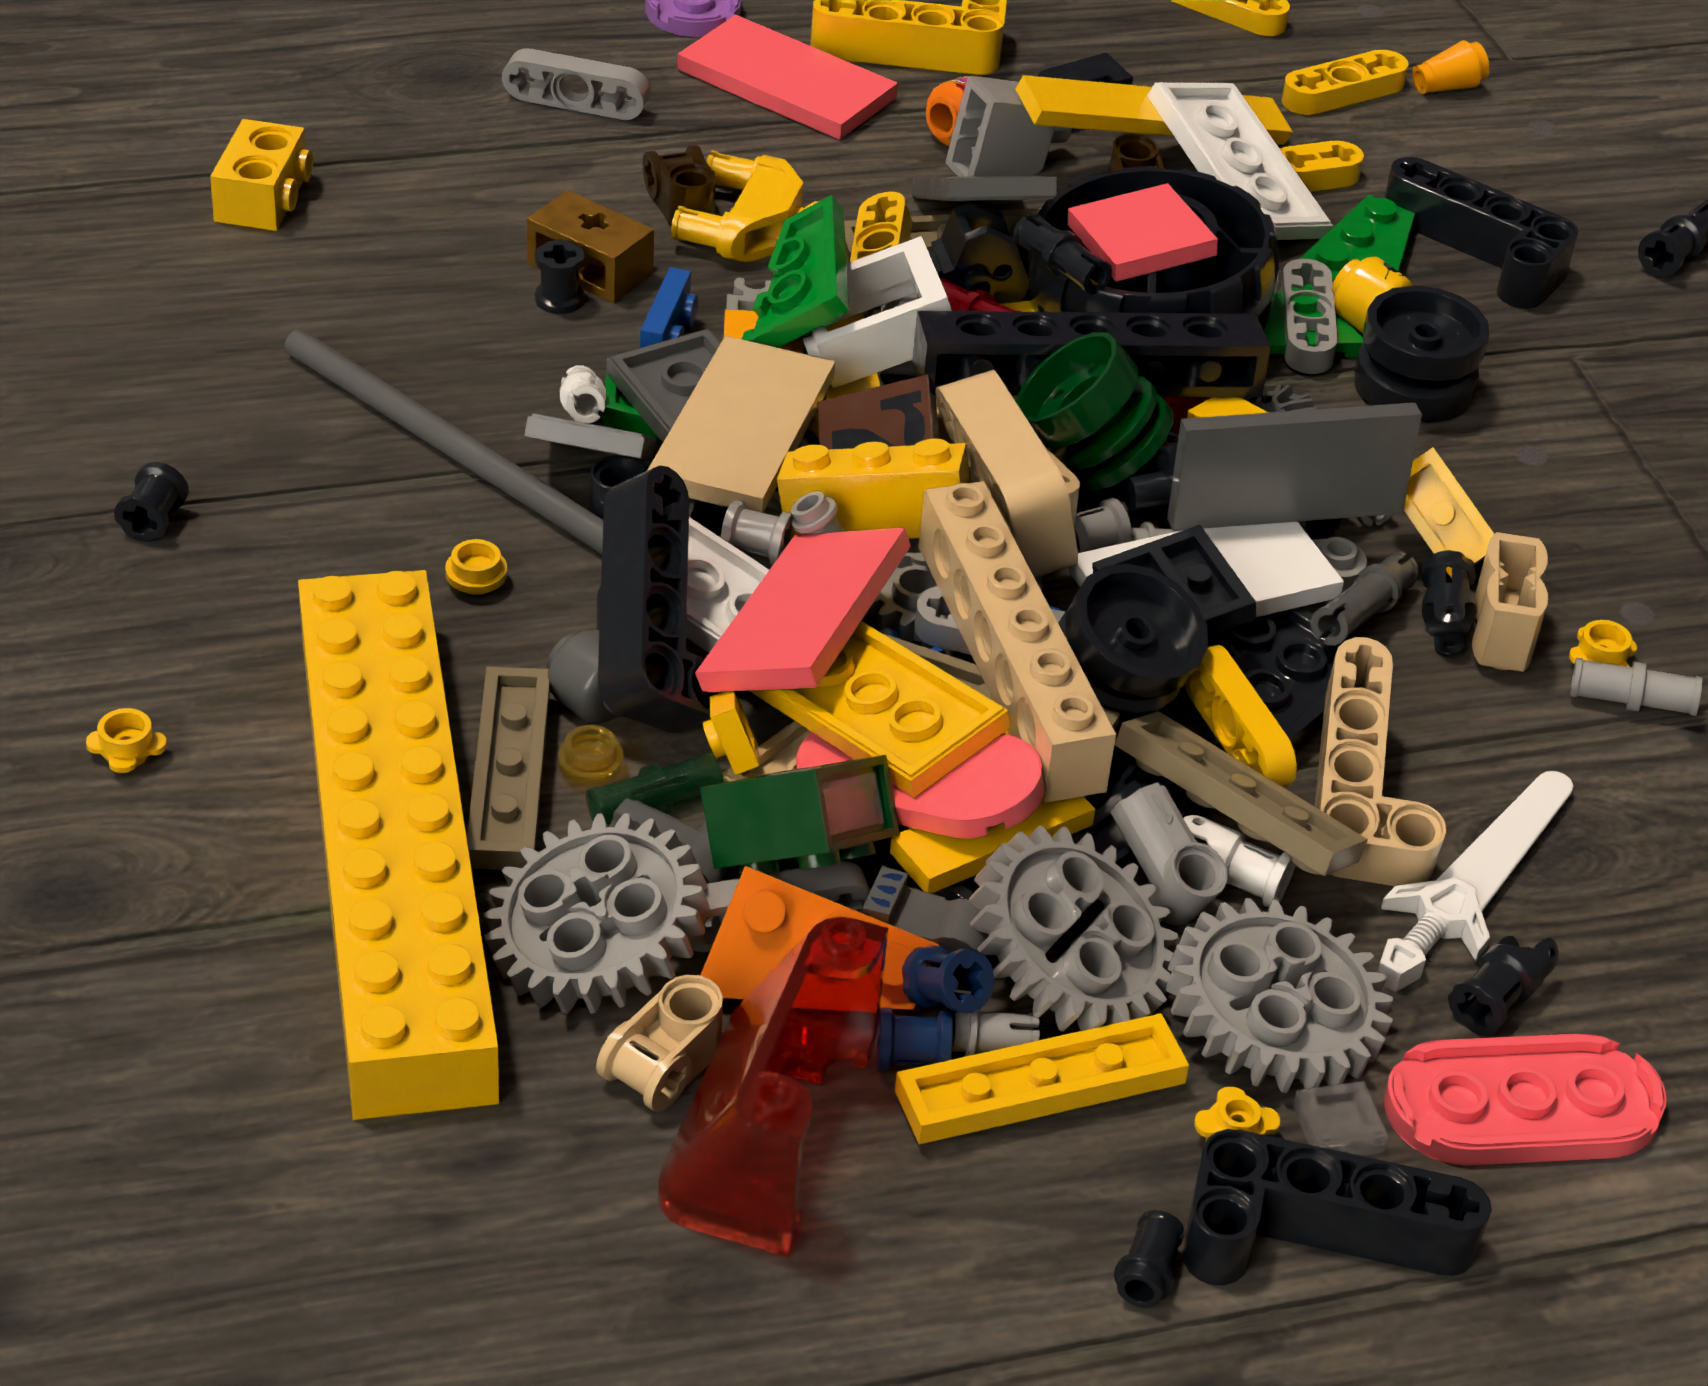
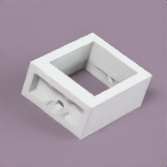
[802,236,952,388]

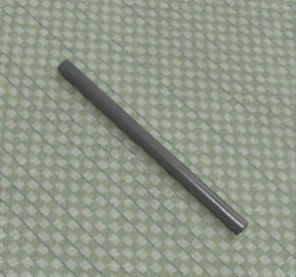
[284,329,603,554]

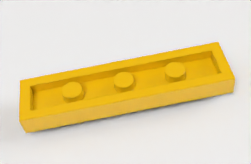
[895,1013,1189,1145]

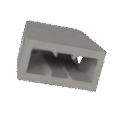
[945,76,1072,177]

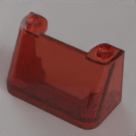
[658,917,889,1258]

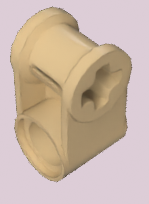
[596,975,723,1112]

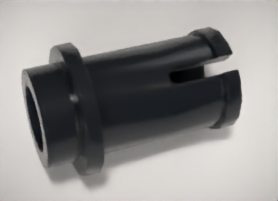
[1114,1210,1185,1308]

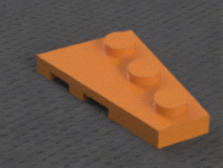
[700,866,939,1010]

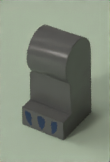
[862,866,989,968]

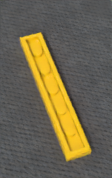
[1015,75,1293,145]

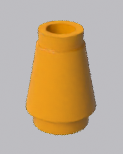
[1412,40,1490,95]

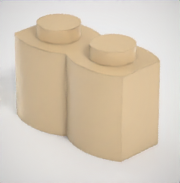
[1472,532,1548,672]

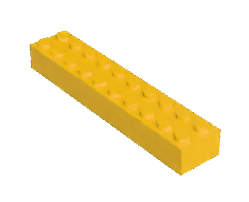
[298,570,499,1120]

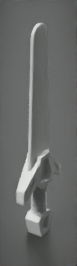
[1378,771,1574,992]

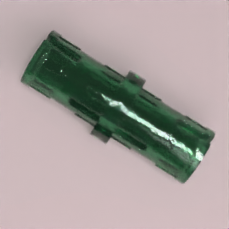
[586,752,724,826]

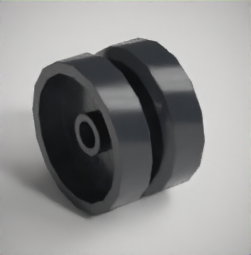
[1354,286,1489,422]
[1058,564,1208,730]

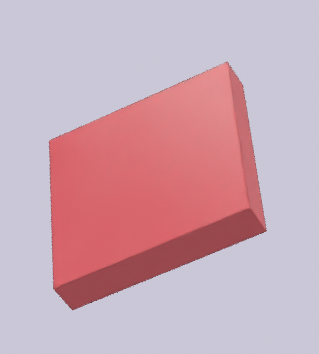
[1068,183,1218,282]

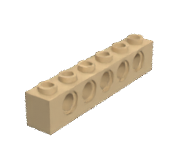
[919,481,1116,803]

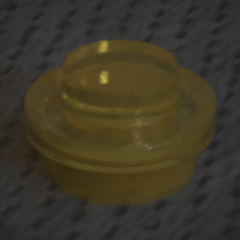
[558,725,624,785]

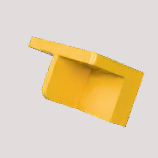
[1403,447,1494,579]

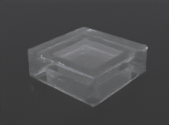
[1293,1081,1388,1155]

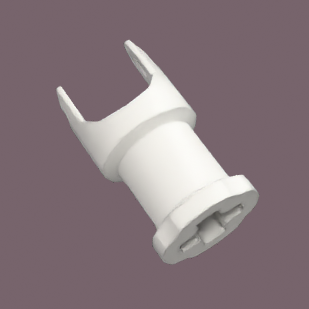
[1183,815,1295,908]

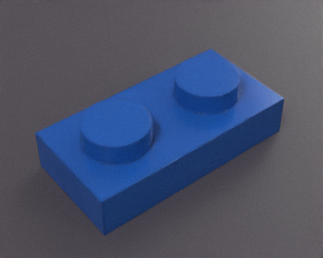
[640,267,698,348]

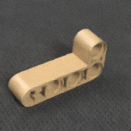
[935,370,1078,578]
[1315,637,1446,886]

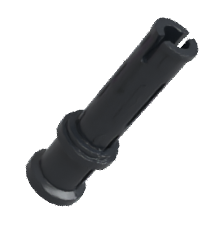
[1638,199,1708,277]

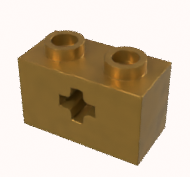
[527,190,654,303]

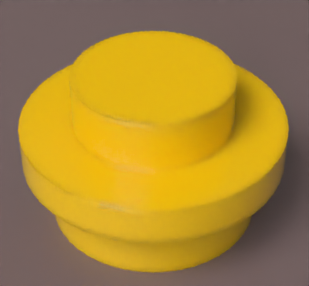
[445,539,507,595]

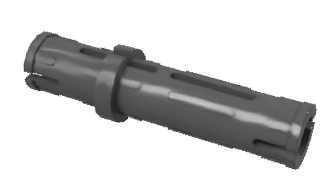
[1310,552,1419,645]

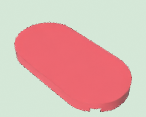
[796,732,1045,838]
[1384,1034,1667,1166]

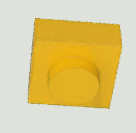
[703,691,760,775]

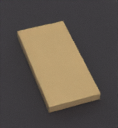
[647,336,835,513]

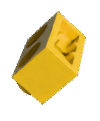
[210,119,313,231]

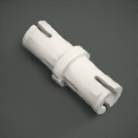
[559,365,606,423]

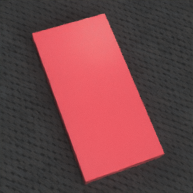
[677,15,898,140]
[695,528,911,692]

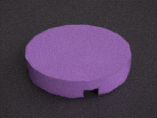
[645,0,742,37]

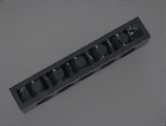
[912,311,1271,397]

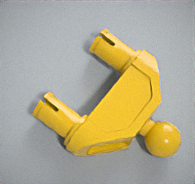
[671,150,819,262]

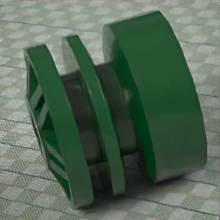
[1015,332,1173,492]

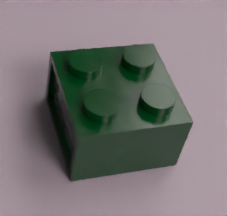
[700,755,900,874]

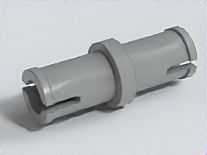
[1570,657,1703,716]

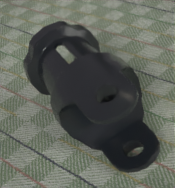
[1421,550,1477,656]
[1448,936,1559,1036]

